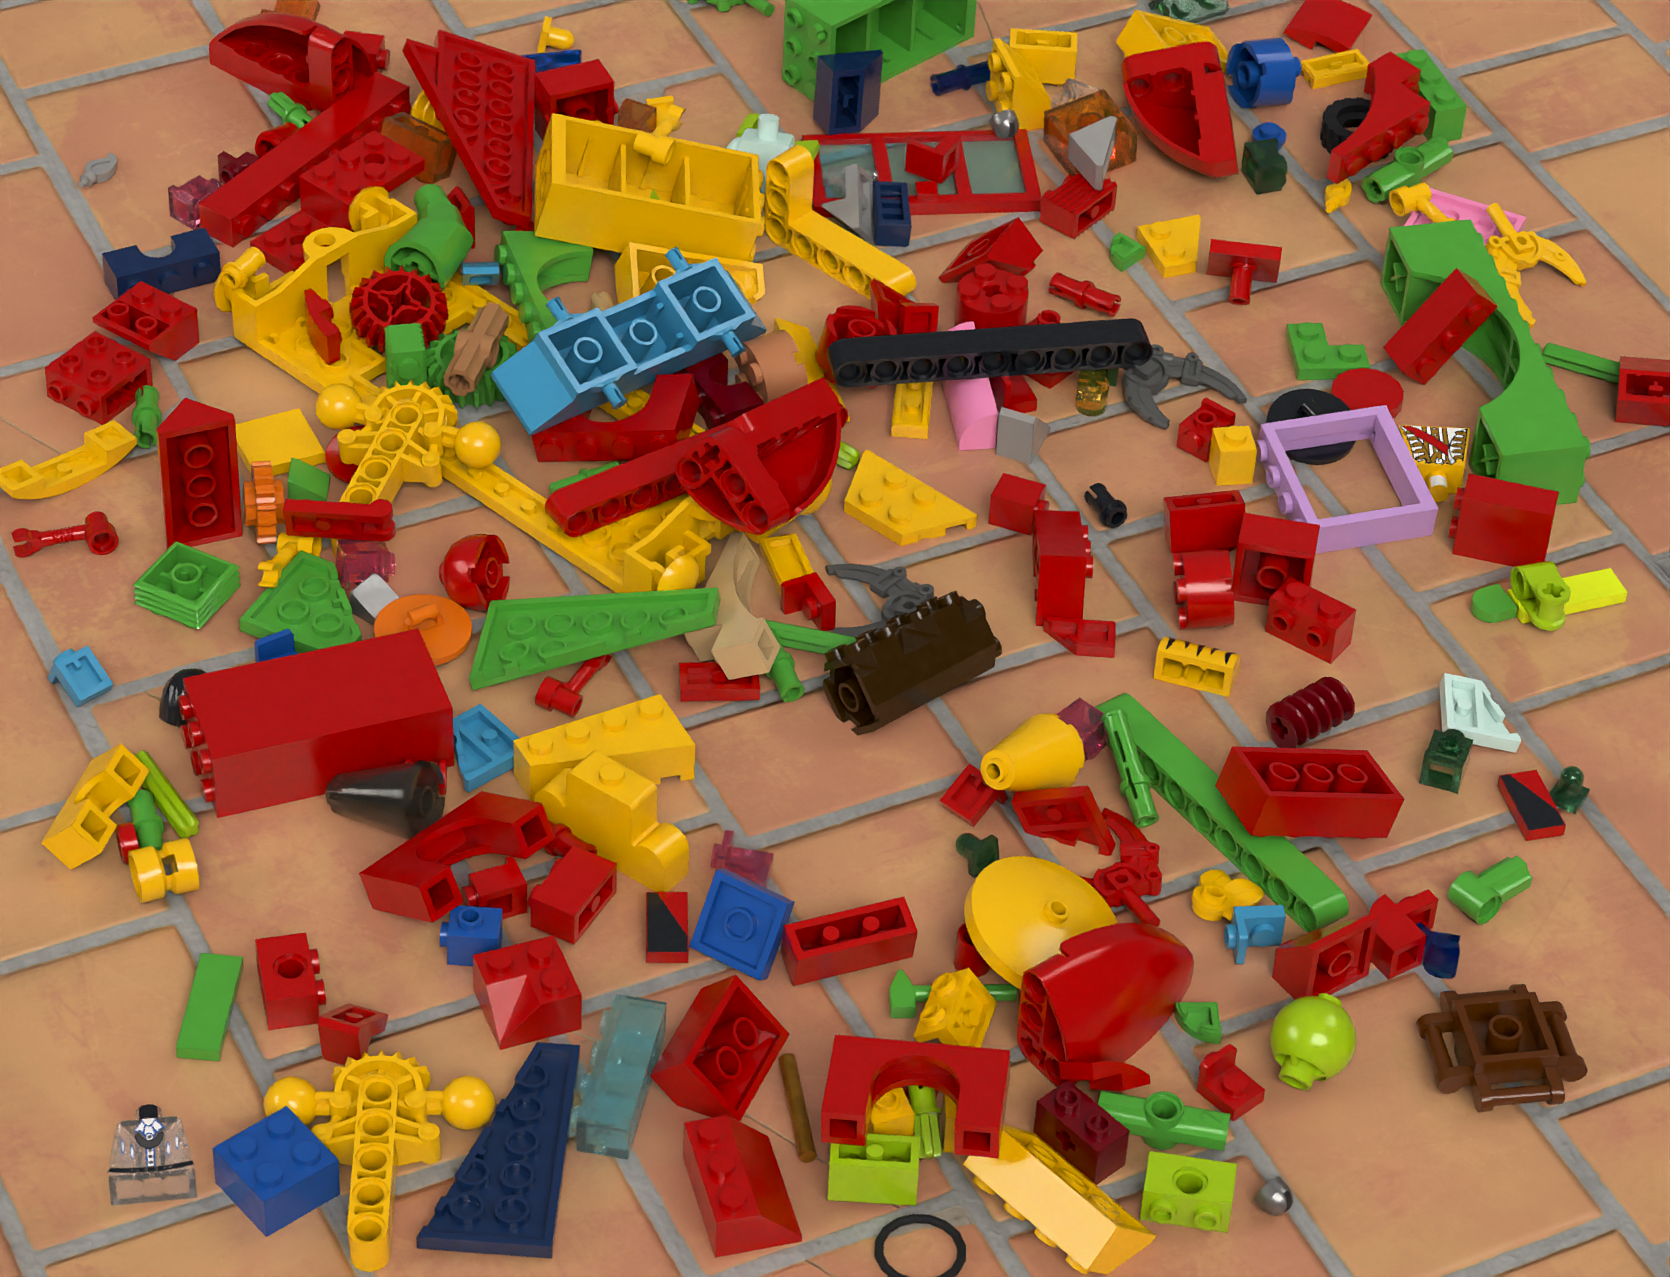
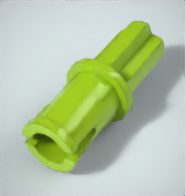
[908,1085,943,1159]

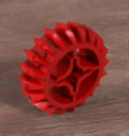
[349,265,449,355]

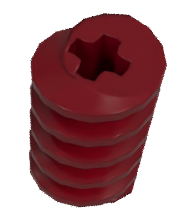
[1266,677,1355,748]

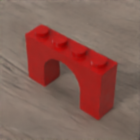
[531,374,700,462]
[359,791,555,923]
[821,1035,1010,1158]

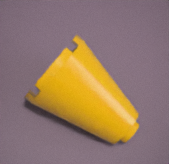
[981,713,1085,791]

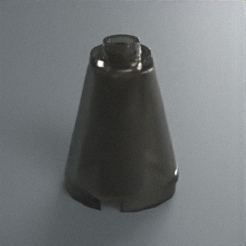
[326,760,445,840]

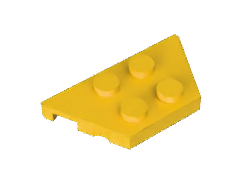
[844,450,977,546]

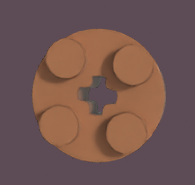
[734,330,808,404]

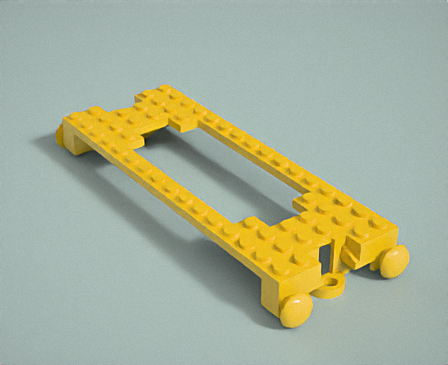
[212,186,832,593]

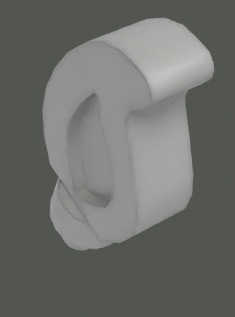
[78,153,117,188]

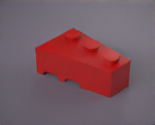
[1032,510,1093,626]

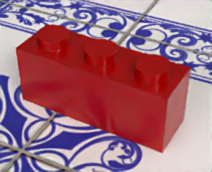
[1383,268,1498,385]
[780,896,918,986]

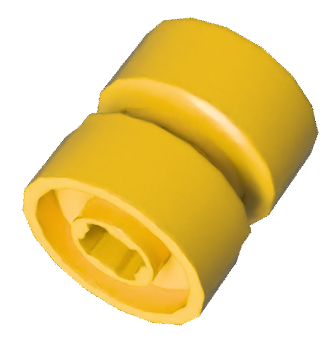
[128,838,200,903]

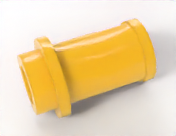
[221,246,266,289]

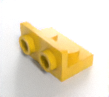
[913,968,997,1048]

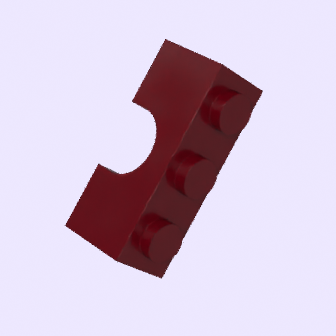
[673,352,764,429]

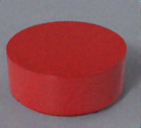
[115,822,139,865]

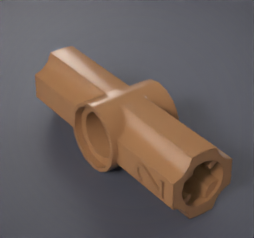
[444,303,509,397]

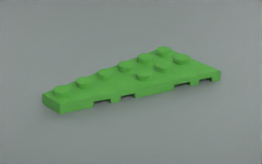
[469,587,721,690]

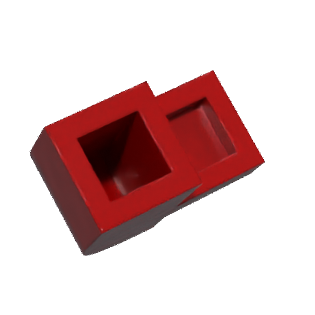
[1370,889,1439,980]

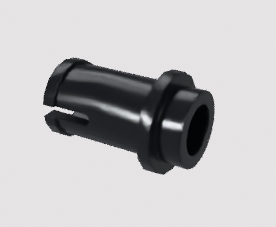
[1084,483,1127,528]

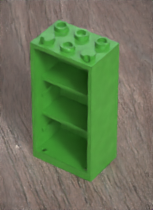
[782,0,977,101]

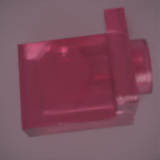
[711,830,774,888]

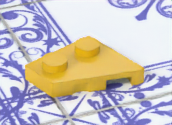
[1136,214,1201,279]

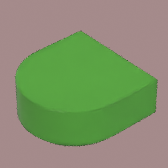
[1470,583,1518,623]

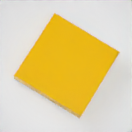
[235,408,326,476]

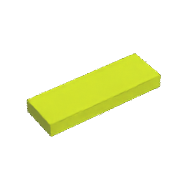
[1507,568,1628,624]

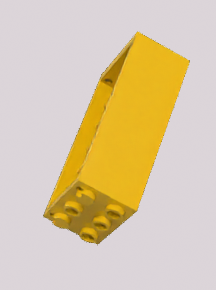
[534,113,766,262]

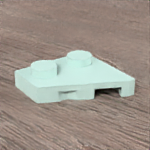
[1439,673,1521,753]

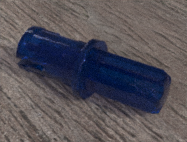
[930,61,990,96]

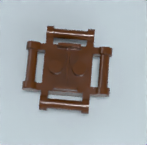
[1416,984,1588,1112]

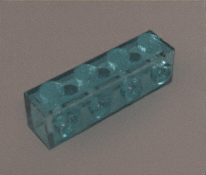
[570,994,667,1160]

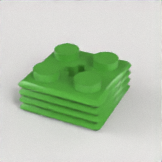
[133,541,241,629]

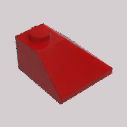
[938,217,1043,283]
[1272,912,1379,1000]

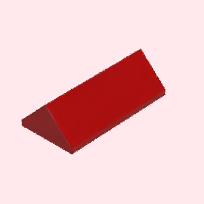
[156,398,243,549]

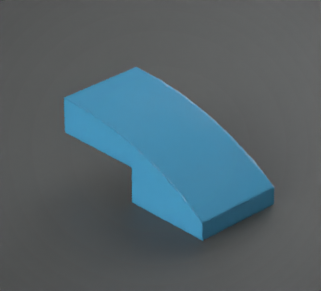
[460,262,499,285]

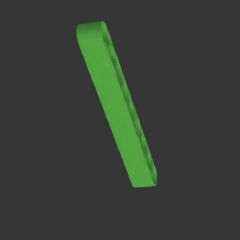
[1088,693,1349,933]

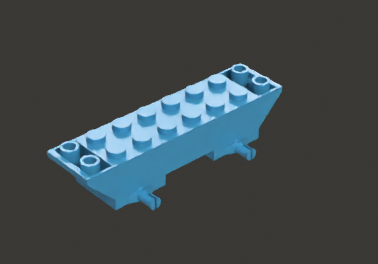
[490,247,767,436]

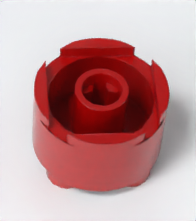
[954,263,1029,329]
[815,305,897,388]
[1172,549,1235,630]

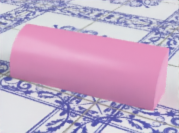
[941,321,998,451]

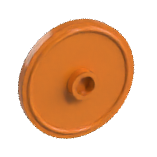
[374,594,472,666]

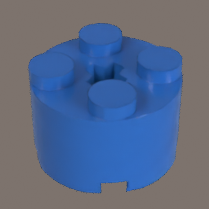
[1226,37,1301,108]

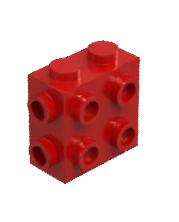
[45,331,153,425]

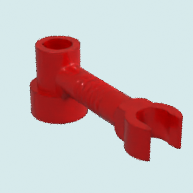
[11,511,119,558]
[535,654,612,718]

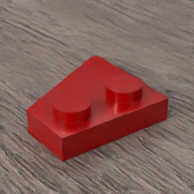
[1011,785,1116,856]

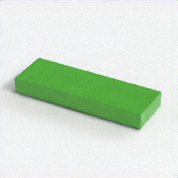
[176,953,244,1061]

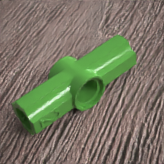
[1362,135,1453,204]
[1098,1091,1231,1151]

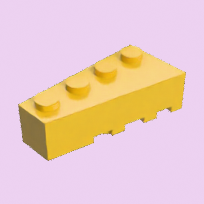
[513,694,695,801]

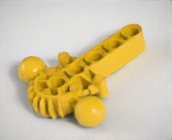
[315,379,502,561]
[263,1049,496,1272]

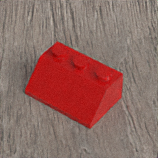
[649,974,790,1121]
[683,1115,802,1258]

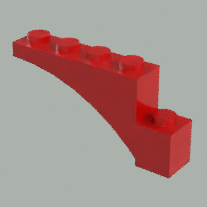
[1327,51,1431,184]

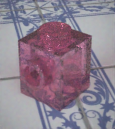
[1056,697,1107,762]

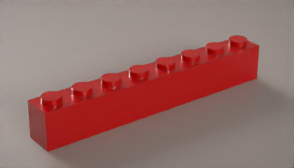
[199,72,411,248]

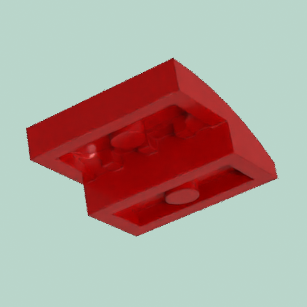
[1284,0,1372,53]

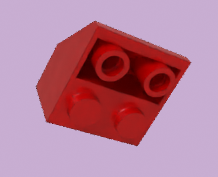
[92,281,200,361]
[1615,356,1670,426]

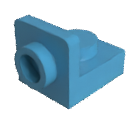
[47,646,113,707]
[1224,905,1286,964]

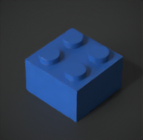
[213,1106,340,1237]

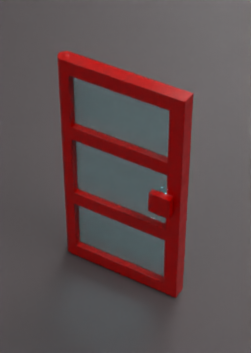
[801,129,1041,218]

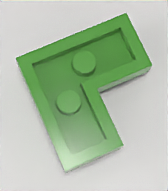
[1286,322,1371,380]

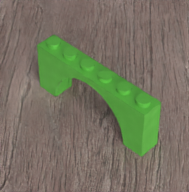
[494,231,594,343]

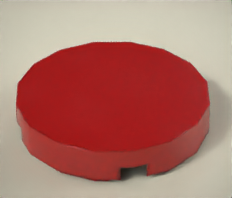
[1331,368,1404,418]

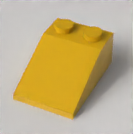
[1115,9,1229,74]

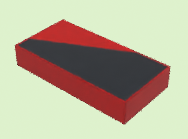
[1497,770,1566,841]
[646,892,689,963]

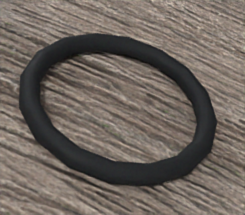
[874,1214,966,1277]

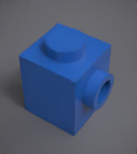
[440,905,503,966]

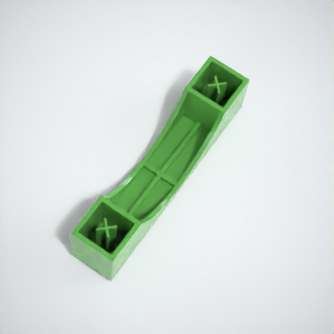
[1380,219,1591,505]

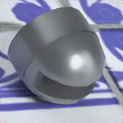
[989,110,1019,139]
[1254,1176,1294,1216]

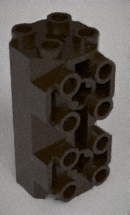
[823,591,1002,736]

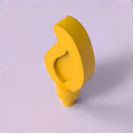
[1324,178,1352,213]

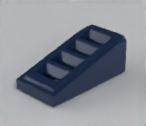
[873,181,912,247]

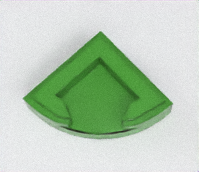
[1110,232,1146,272]
[1174,1002,1222,1044]

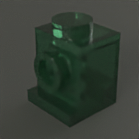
[1241,138,1288,195]
[1419,729,1473,794]

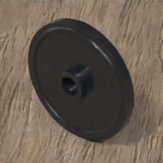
[1266,389,1356,465]

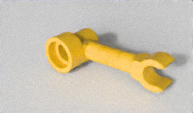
[633,104,686,167]
[1389,182,1459,223]
[257,532,322,588]

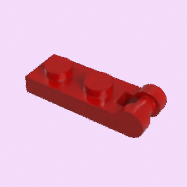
[283,499,396,542]

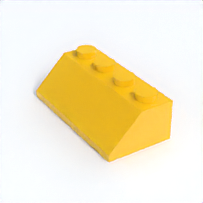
[963,1124,1157,1275]

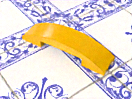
[0,420,137,499]

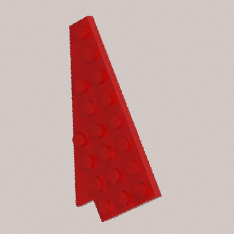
[402,29,535,229]

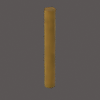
[778,1053,816,1163]

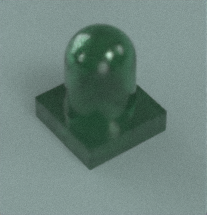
[1549,766,1590,814]
[955,833,999,878]

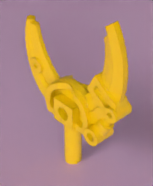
[1485,203,1587,329]

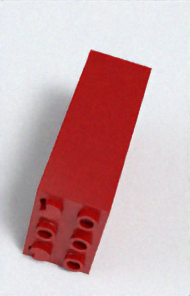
[178,628,454,818]

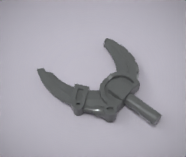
[1122,344,1247,430]
[825,564,934,637]

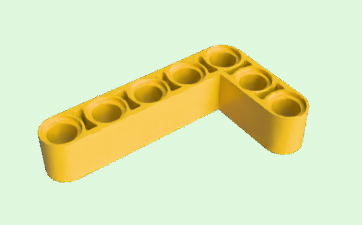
[764,145,917,300]

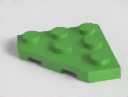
[239,551,362,653]

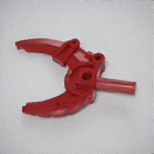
[1080,808,1162,927]

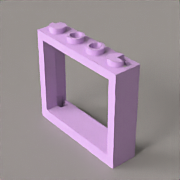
[1254,405,1438,554]

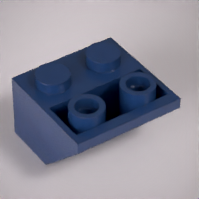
[813,49,883,135]

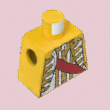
[1398,425,1470,502]

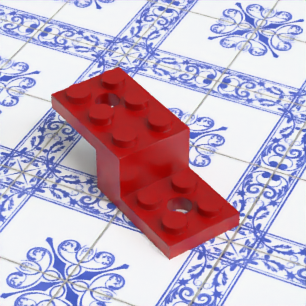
[250,130,425,274]

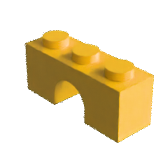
[41,743,150,870]

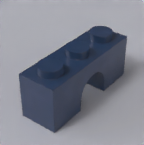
[102,228,221,300]

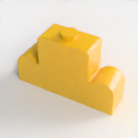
[534,750,689,892]

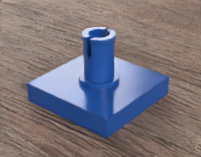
[689,868,795,981]

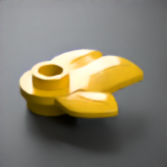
[1191,869,1264,921]

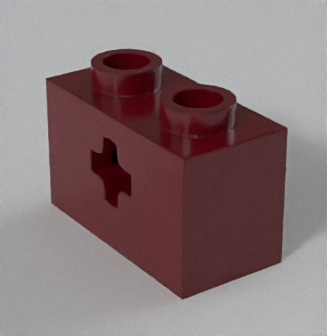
[1033,1080,1130,1185]

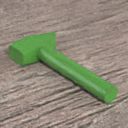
[889,969,1017,1019]

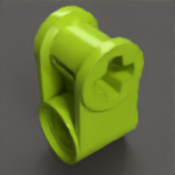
[1510,561,1571,631]

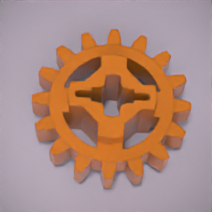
[242,461,284,545]

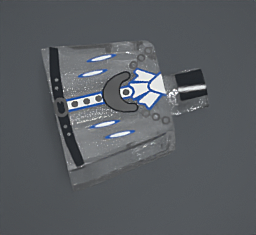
[108,1104,197,1206]

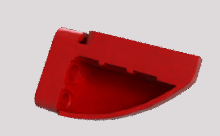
[209,12,376,113]
[1121,41,1239,178]
[675,377,841,535]
[1016,923,1194,1087]

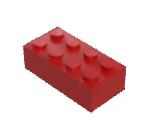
[1215,746,1404,839]

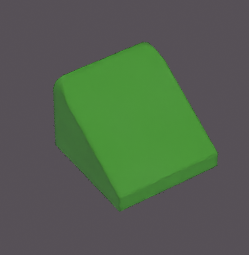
[288,458,330,501]

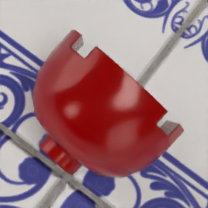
[439,534,510,611]

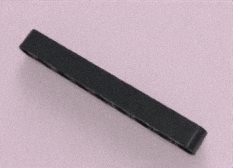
[826,318,1153,388]

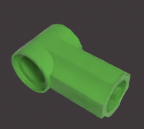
[1448,856,1532,925]

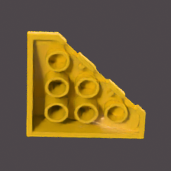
[614,242,765,304]

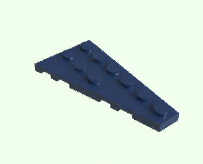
[417,1042,580,1259]

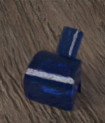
[1416,923,1461,979]

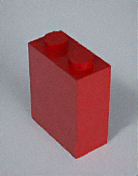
[1448,473,1559,567]

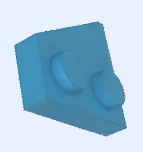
[453,704,519,793]

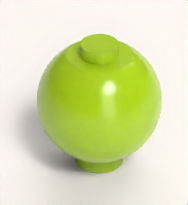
[1270,993,1356,1091]

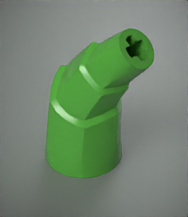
[384,184,474,291]

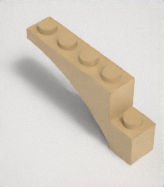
[684,532,781,680]

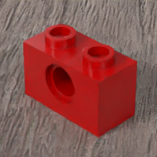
[255,932,326,1030]

